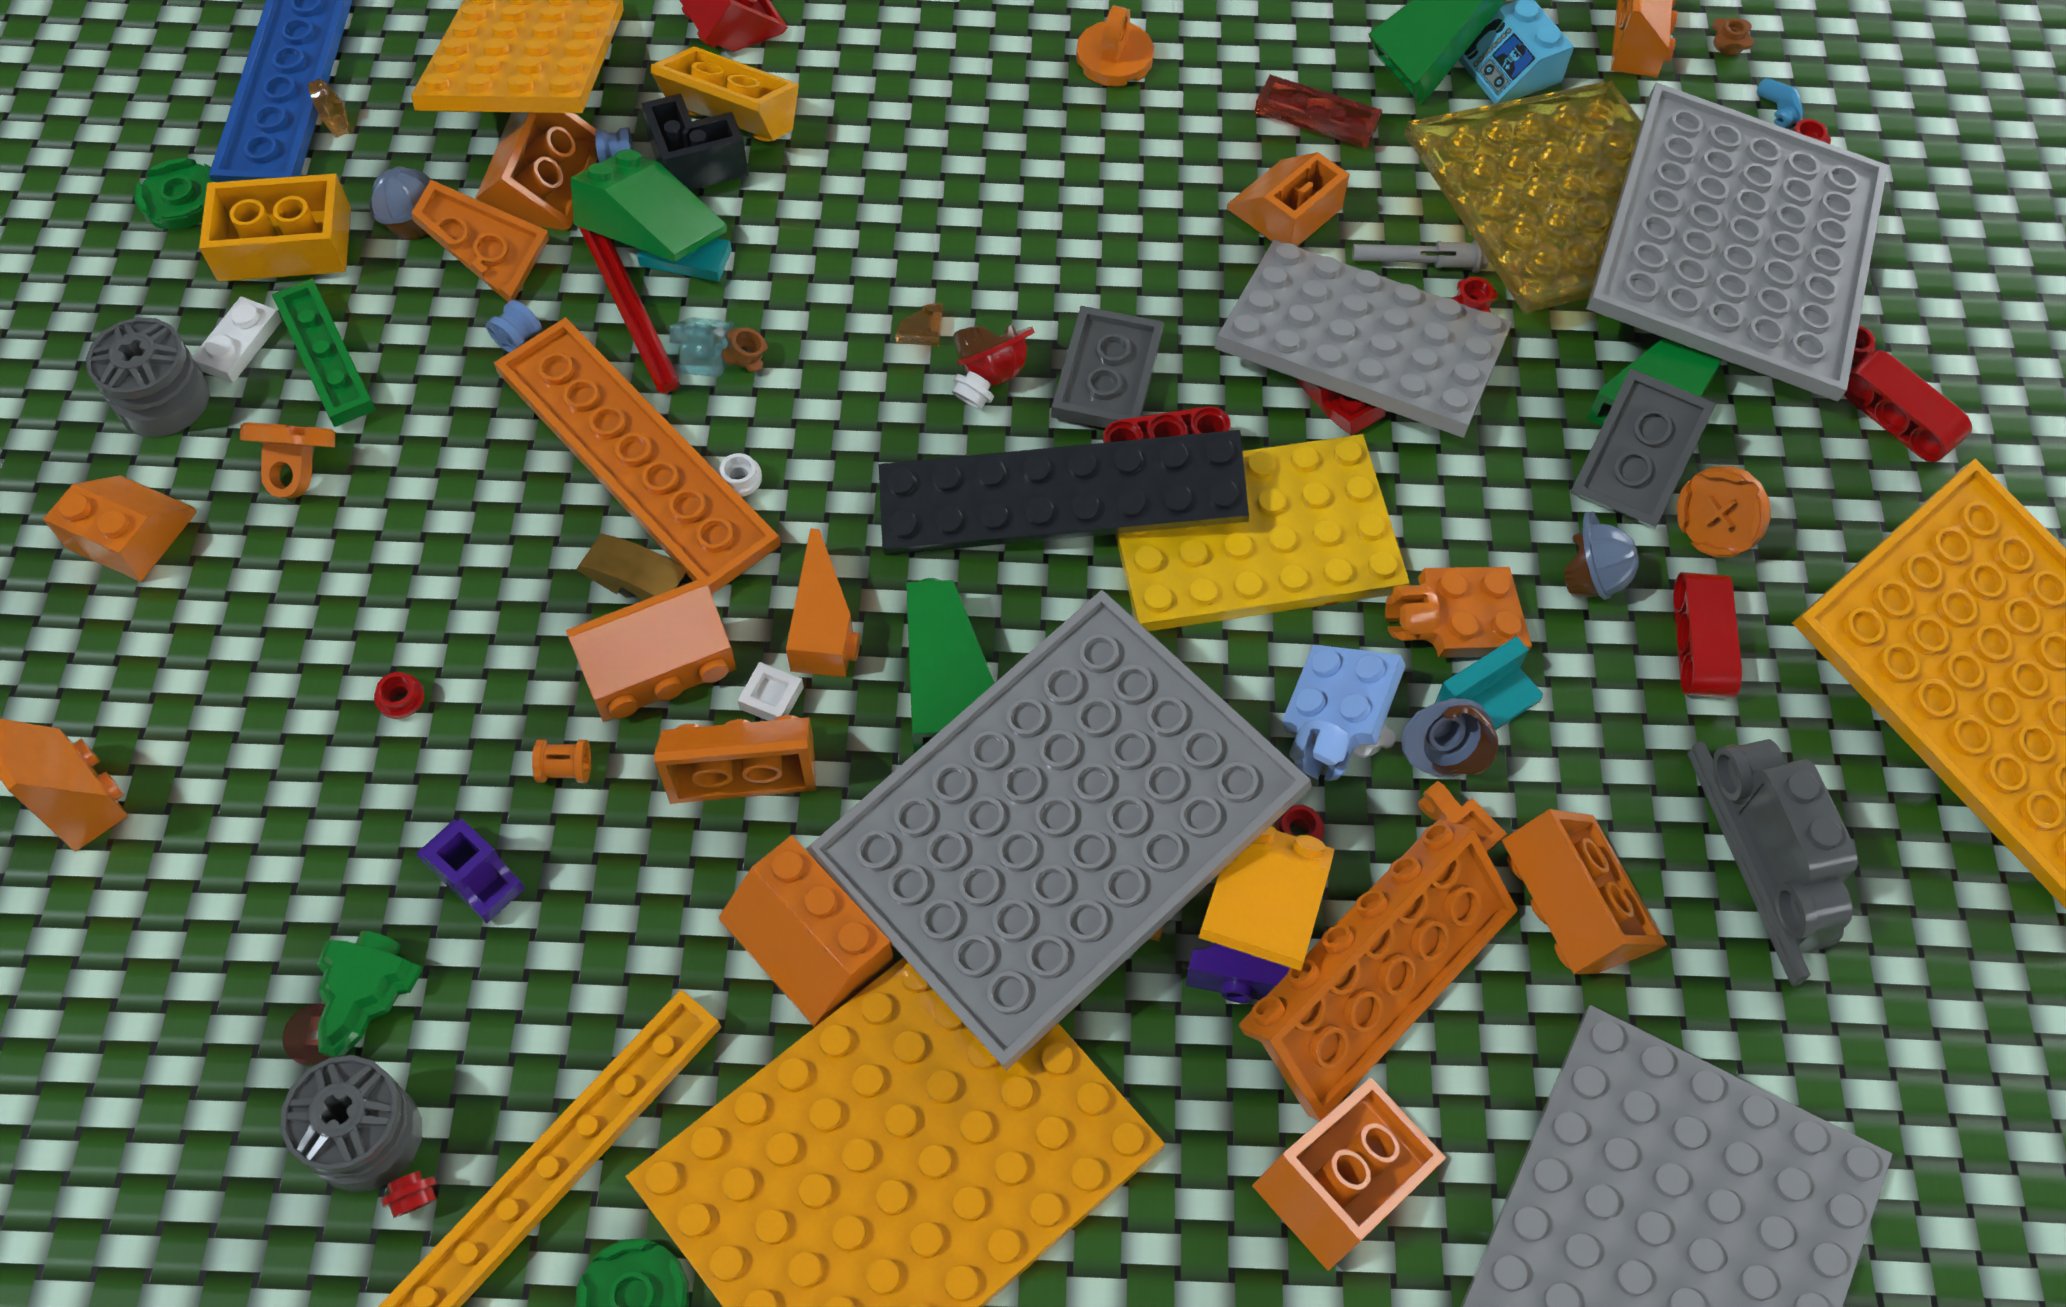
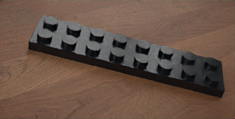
[878,430,1249,555]

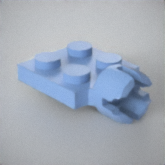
[1282,644,1406,781]

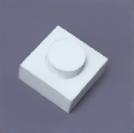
[737,662,804,721]

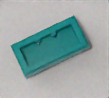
[637,238,732,282]

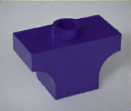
[416,818,525,924]
[1185,943,1290,1003]

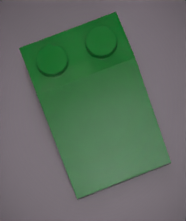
[571,149,727,262]

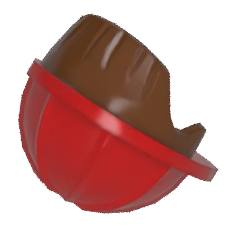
[953,325,1035,385]

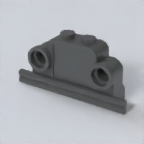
[1687,739,1858,987]

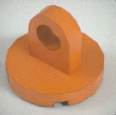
[1076,5,1154,87]
[240,422,335,498]
[1676,466,1771,557]

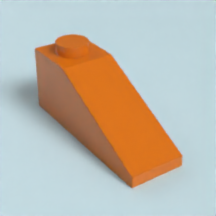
[786,528,860,678]

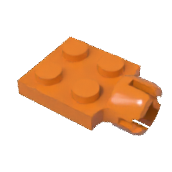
[1385,567,1532,658]

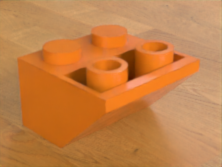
[1227,152,1350,246]

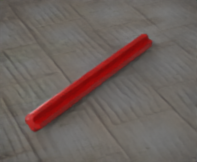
[572,210,680,394]

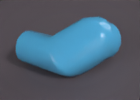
[1757,77,1804,129]

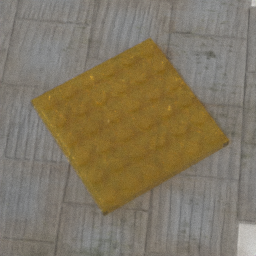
[1404,81,1642,313]

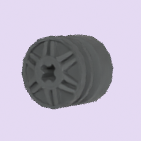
[86,317,210,437]
[280,1055,422,1193]

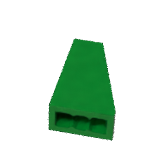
[1368,0,1506,105]
[1586,337,1723,426]
[906,578,995,753]

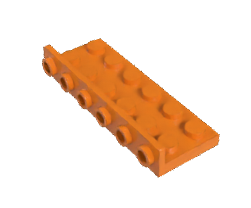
[1239,820,1518,1121]

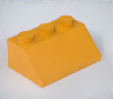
[650,46,799,142]

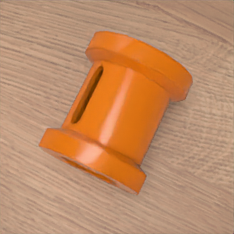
[532,739,591,783]

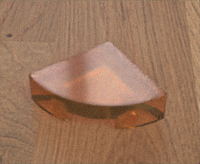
[308,78,349,138]
[896,303,944,346]

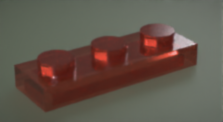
[1254,74,1383,148]

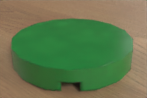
[134,158,215,230]
[576,1238,689,1307]

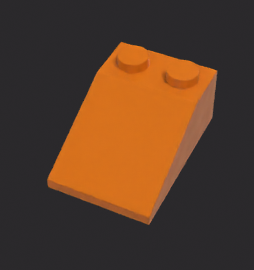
[0,719,128,852]
[1252,1077,1446,1271]

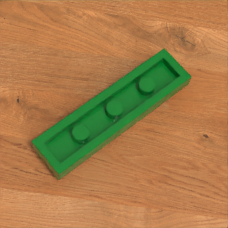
[271,278,376,427]

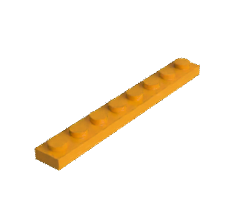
[378,989,721,1307]

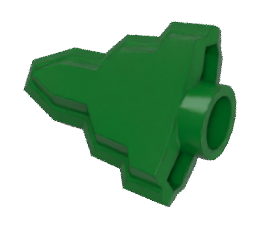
[317,931,423,1058]

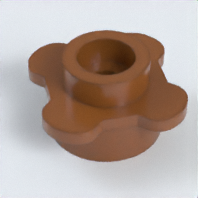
[1712,18,1754,55]
[721,328,768,373]

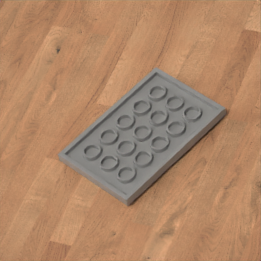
[1215,239,1512,438]

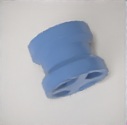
[595,127,634,163]
[486,300,542,353]

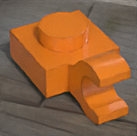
[1417,781,1507,853]

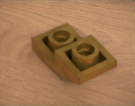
[576,534,687,600]

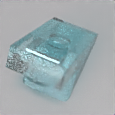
[669,317,734,377]

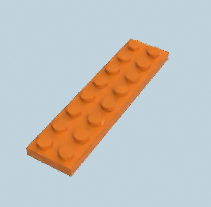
[494,317,781,595]

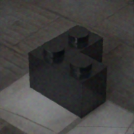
[641,94,749,190]

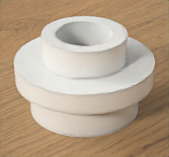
[952,371,994,410]
[717,453,762,497]

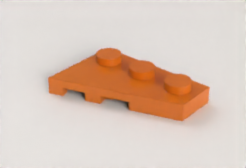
[411,180,549,302]

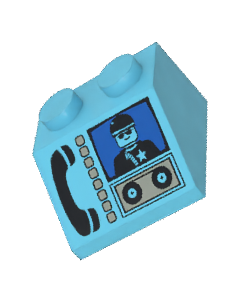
[1459,0,1574,107]

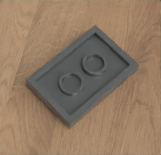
[1051,306,1164,428]
[1571,368,1717,529]

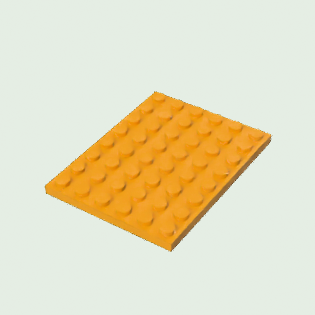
[1792,458,2066,909]
[625,958,1165,1307]

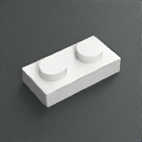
[192,296,282,383]

